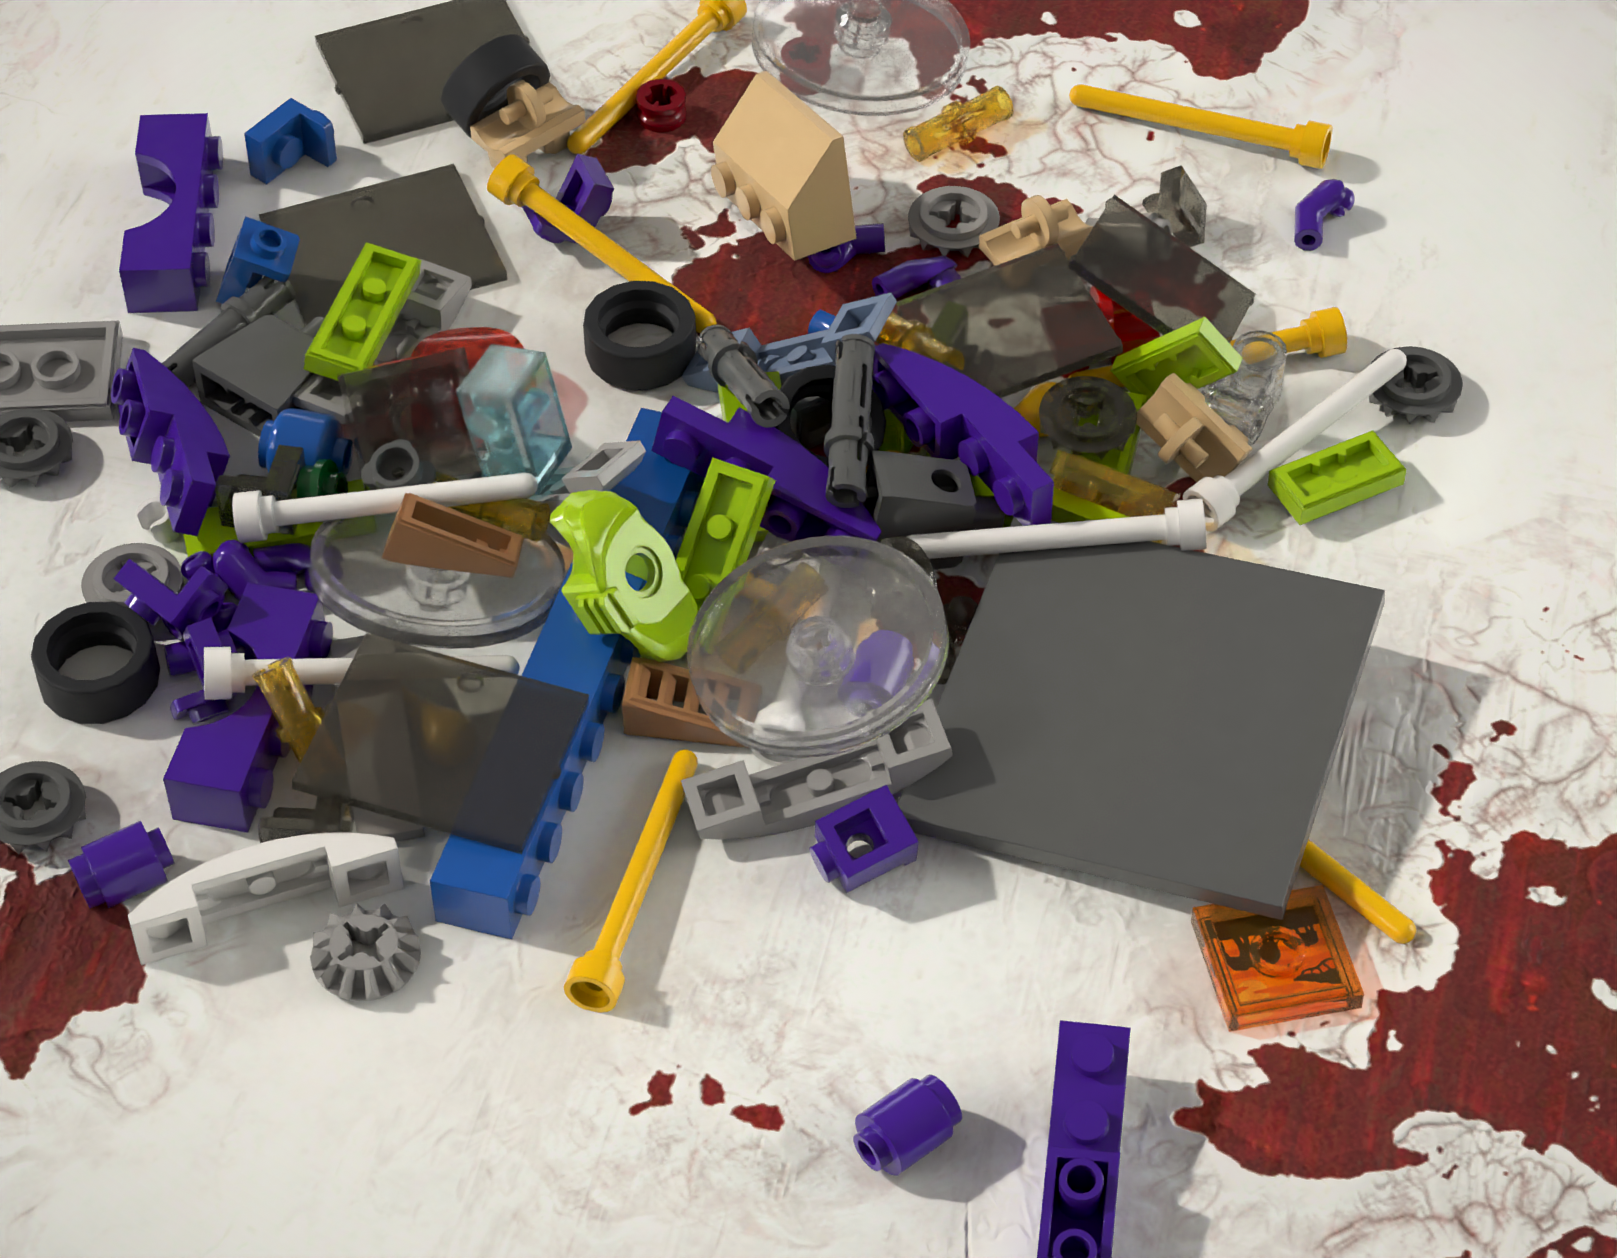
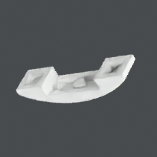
[128,832,404,965]

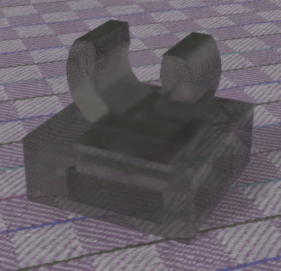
[1142,165,1207,250]

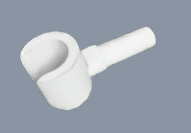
[136,491,221,544]

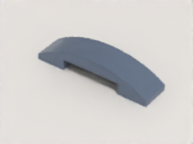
[682,293,897,392]

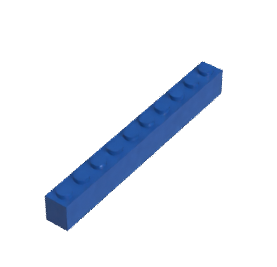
[430,408,705,939]

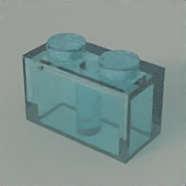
[456,344,572,495]

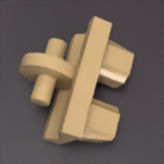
[470,80,585,169]
[979,195,1099,294]
[1131,373,1253,482]

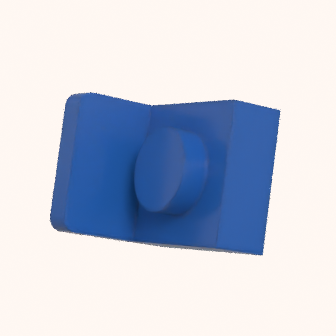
[244,98,337,185]
[216,216,300,304]

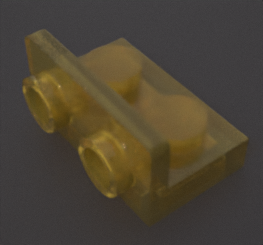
[1049,449,1181,544]

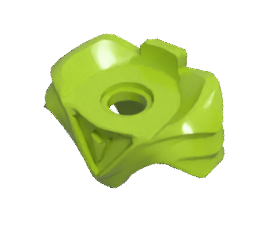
[549,490,699,663]

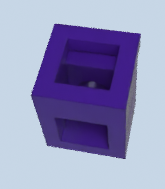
[809,785,919,893]

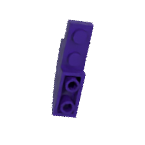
[872,343,1054,526]
[111,348,230,536]
[651,396,881,577]
[1037,1020,1131,1258]

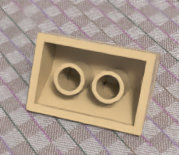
[711,71,856,261]

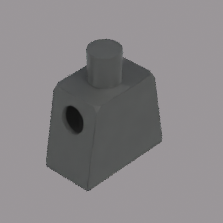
[192,315,325,437]
[860,451,1005,578]

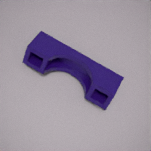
[119,113,223,313]
[163,582,333,833]

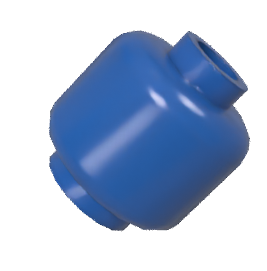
[258,408,353,489]

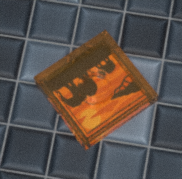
[1191,885,1364,1032]

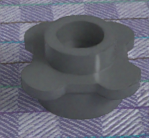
[361,439,436,489]

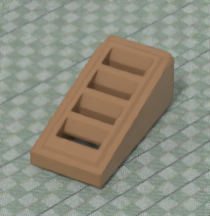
[381,493,524,578]
[622,657,762,748]

